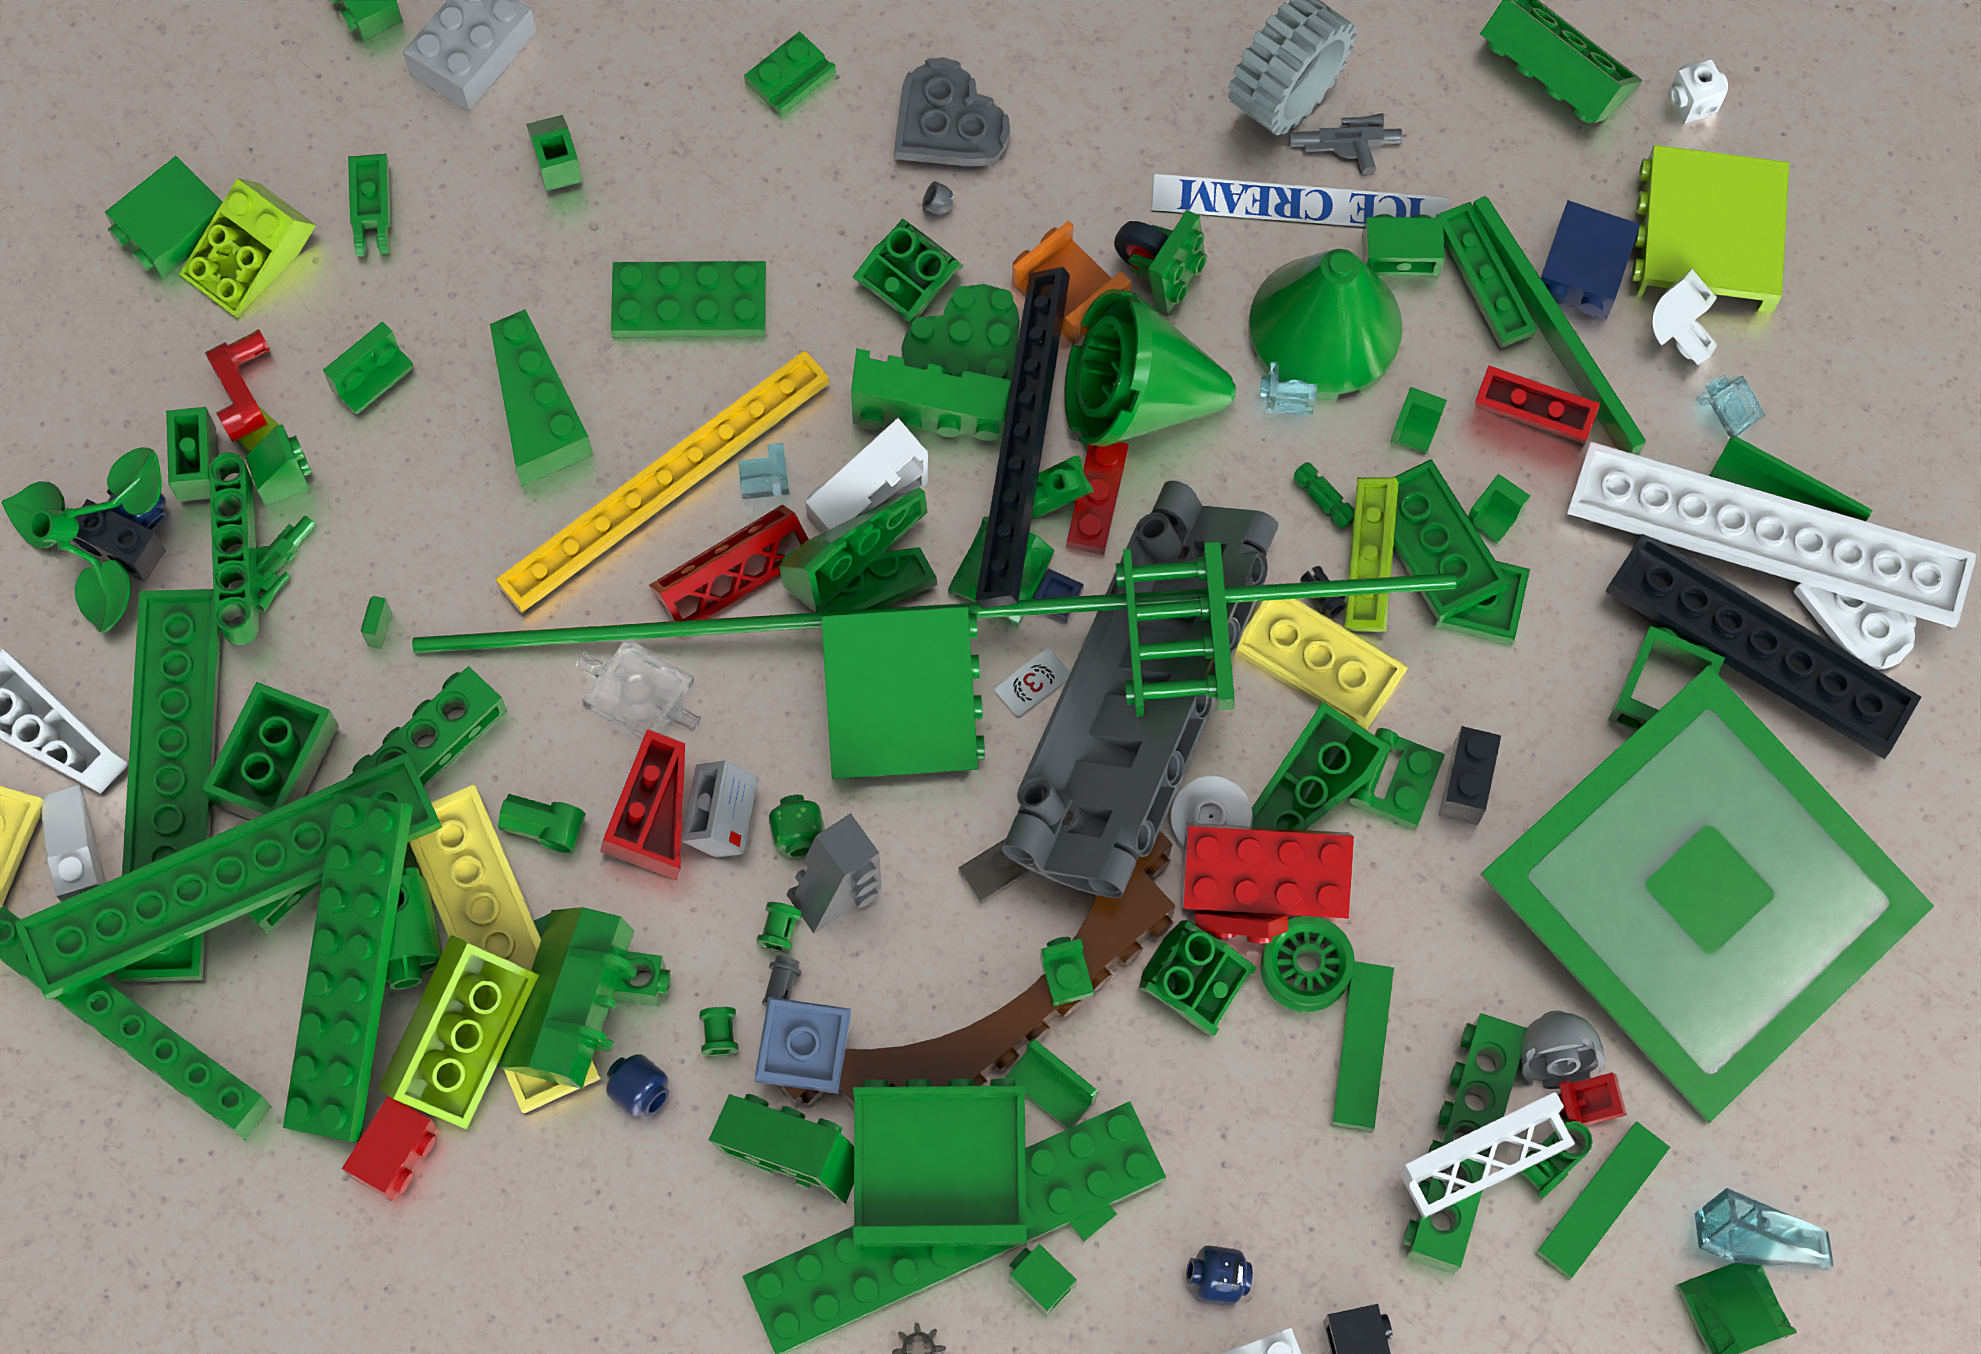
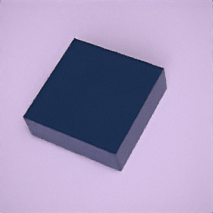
[1033,568,1084,622]

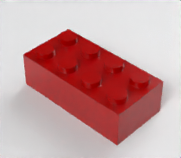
[1181,823,1354,919]

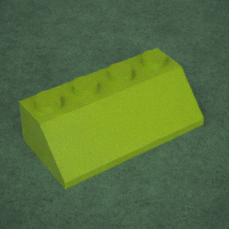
[378,935,539,1129]

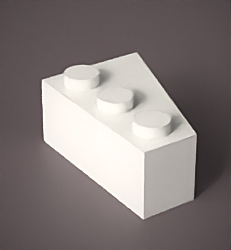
[805,418,928,534]

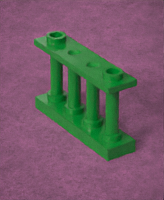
[1116,542,1235,717]

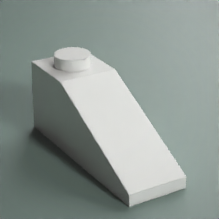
[40,784,106,902]

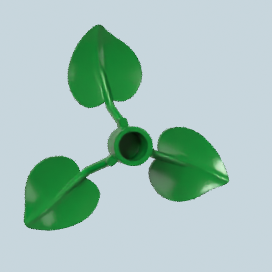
[1,447,162,632]

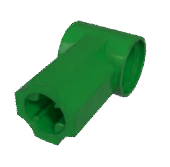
[497,794,586,854]

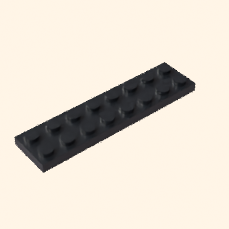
[1605,534,1921,760]

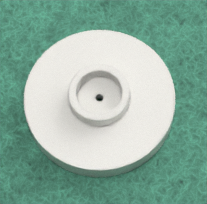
[1171,776,1253,846]

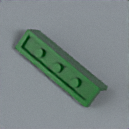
[1709,435,1872,521]

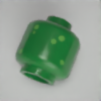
[769,794,825,858]

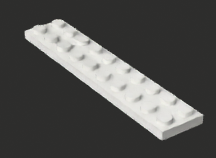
[1567,442,1977,628]

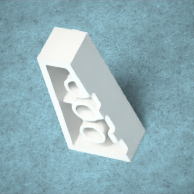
[0,649,129,794]

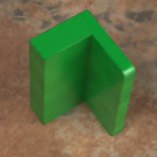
[1005,1038,1098,1130]

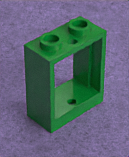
[1608,625,1725,732]

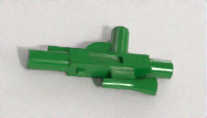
[229,515,317,612]

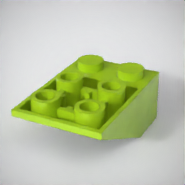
[179,178,316,317]

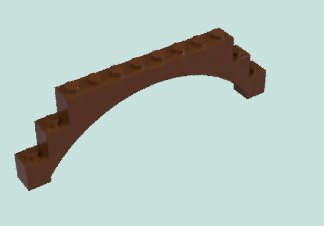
[776,831,1176,1111]

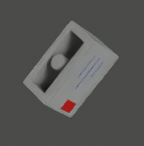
[681,760,758,857]

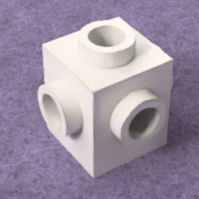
[1669,59,1728,124]

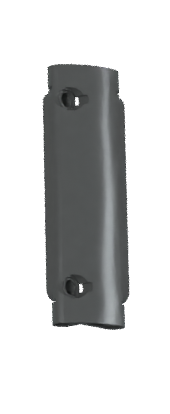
[1001,480,1279,898]

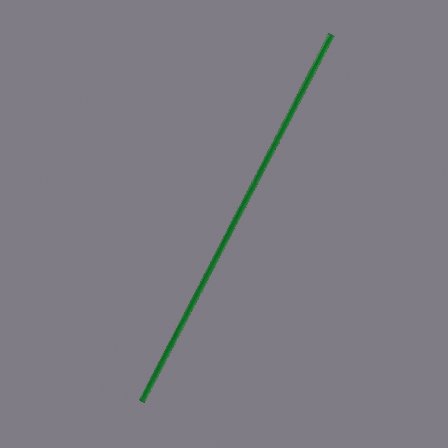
[412,573,1456,653]

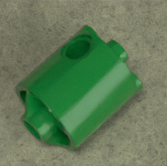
[385,867,443,990]

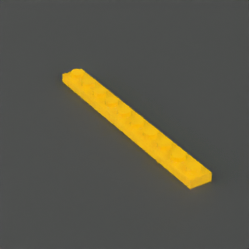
[495,350,830,614]

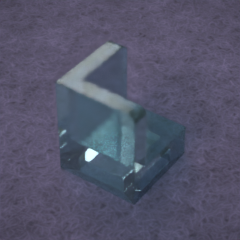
[738,443,789,499]

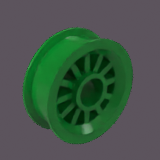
[1260,916,1355,1012]

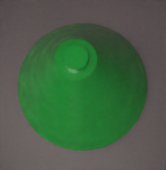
[1248,249,1402,400]
[1064,289,1236,447]

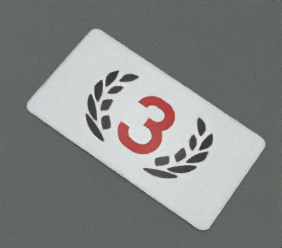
[994,648,1070,717]

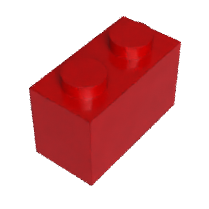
[341,1096,437,1202]

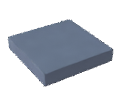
[754,997,852,1094]

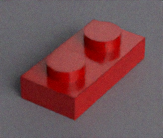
[1195,910,1288,943]

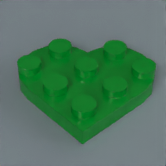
[901,284,1019,380]

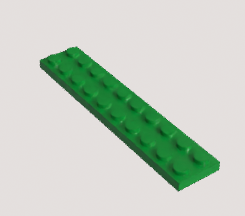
[115,589,221,983]
[14,752,442,1001]
[742,1101,1166,1354]

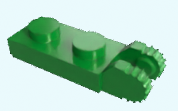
[348,154,391,256]

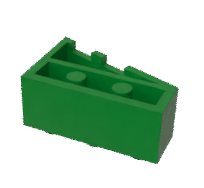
[709,1094,854,1204]

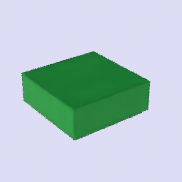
[360,596,392,649]

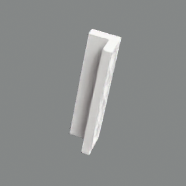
[1399,1092,1575,1219]

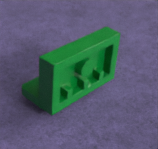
[323,321,414,414]

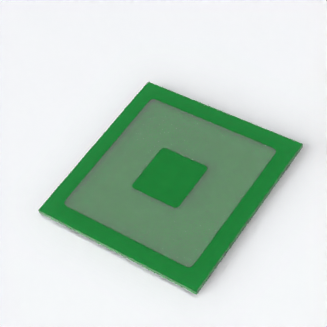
[1480,665,1935,1123]

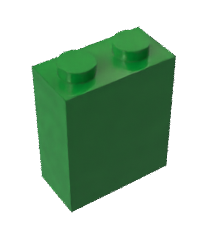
[105,156,223,279]

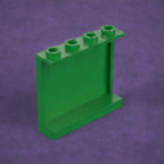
[821,606,985,779]
[853,1078,1027,1247]

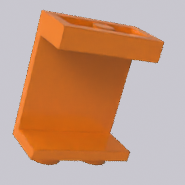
[1012,220,1131,345]

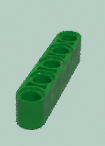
[209,452,259,645]

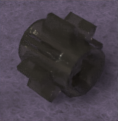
[892,1323,946,1354]

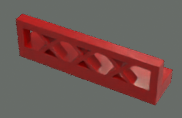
[649,505,809,621]

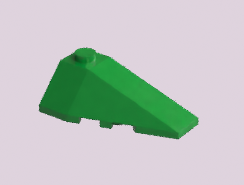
[779,487,928,612]
[1252,702,1391,830]

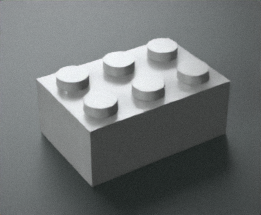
[403,0,536,112]

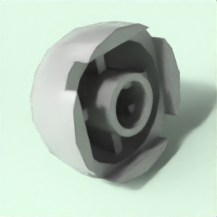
[1519,1010,1606,1089]

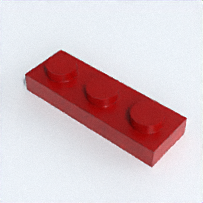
[1066,442,1129,555]

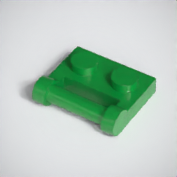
[1349,728,1445,830]

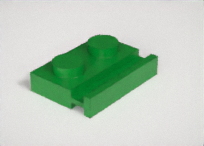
[744,31,836,117]

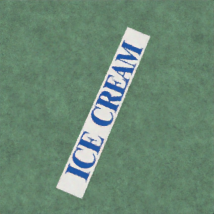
[1151,174,1449,227]

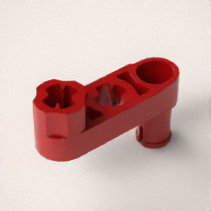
[205,329,271,442]

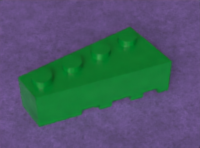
[490,309,593,487]
[851,348,1012,441]

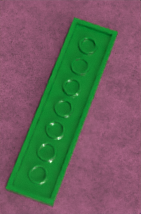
[283,793,413,1142]

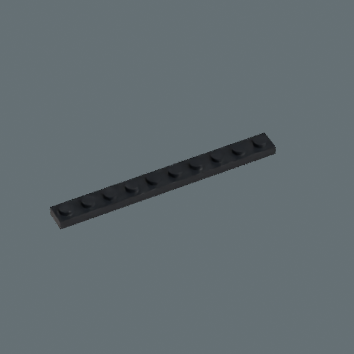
[975,267,1070,609]

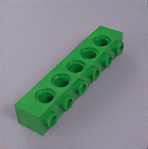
[1402,1013,1528,1274]

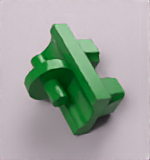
[1031,455,1094,520]

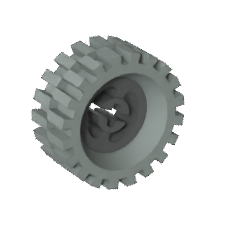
[1228,0,1357,135]

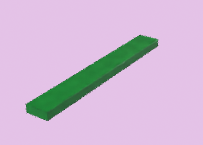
[1472,196,1646,456]

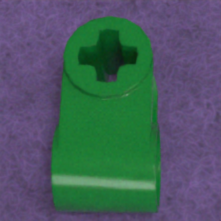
[1521,1121,1593,1200]

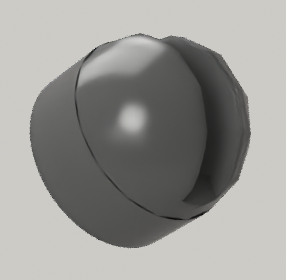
[922,181,954,215]

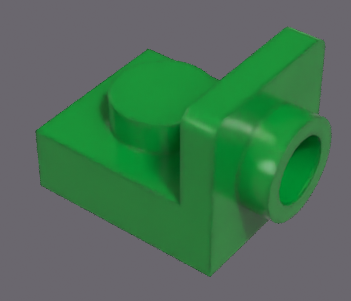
[1040,937,1094,1007]

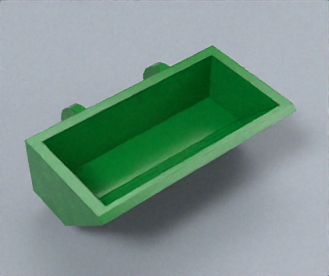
[498,907,638,1089]

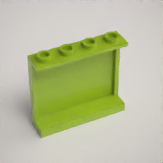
[1631,145,1789,313]

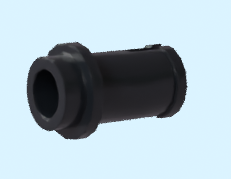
[1300,566,1347,618]

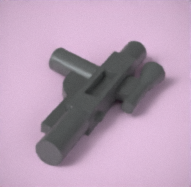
[1289,113,1402,175]

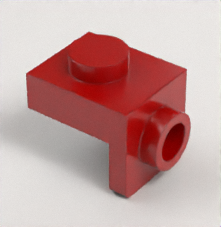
[1558,1072,1627,1126]

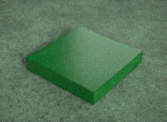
[1435,561,1530,645]

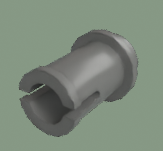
[762,955,802,1006]

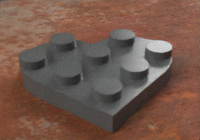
[894,57,1010,167]

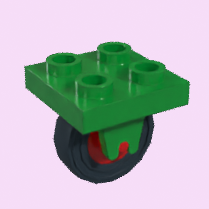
[1114,210,1207,315]

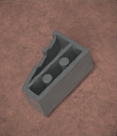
[786,813,881,933]

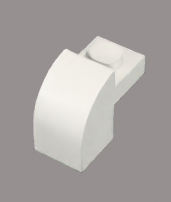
[1653,269,1718,365]

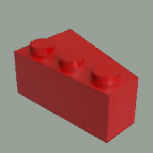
[600,729,685,881]

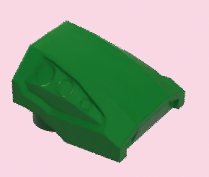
[852,218,964,324]
[948,517,1055,627]
[1139,920,1257,1036]
[1676,1255,1797,1354]

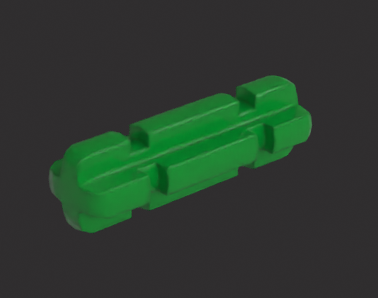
[1293,462,1354,528]

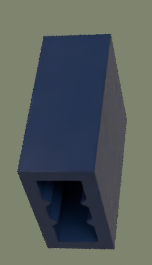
[1540,200,1640,318]

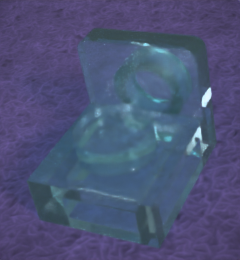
[1260,362,1317,415]
[1696,375,1766,437]

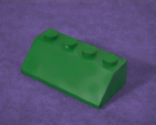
[1480,0,1643,123]

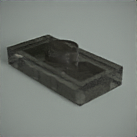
[958,838,1033,905]

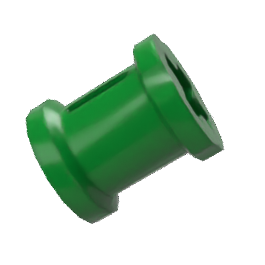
[756,902,802,953]
[699,1007,739,1057]

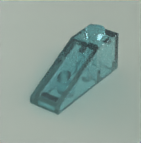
[1695,1188,1834,1270]

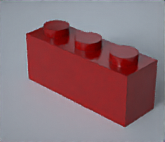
[1475,365,1600,445]

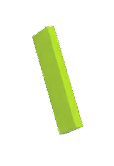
[1344,477,1399,632]

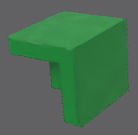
[1390,387,1447,454]
[1468,474,1531,544]

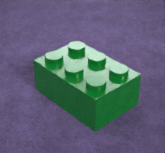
[202,682,339,820]

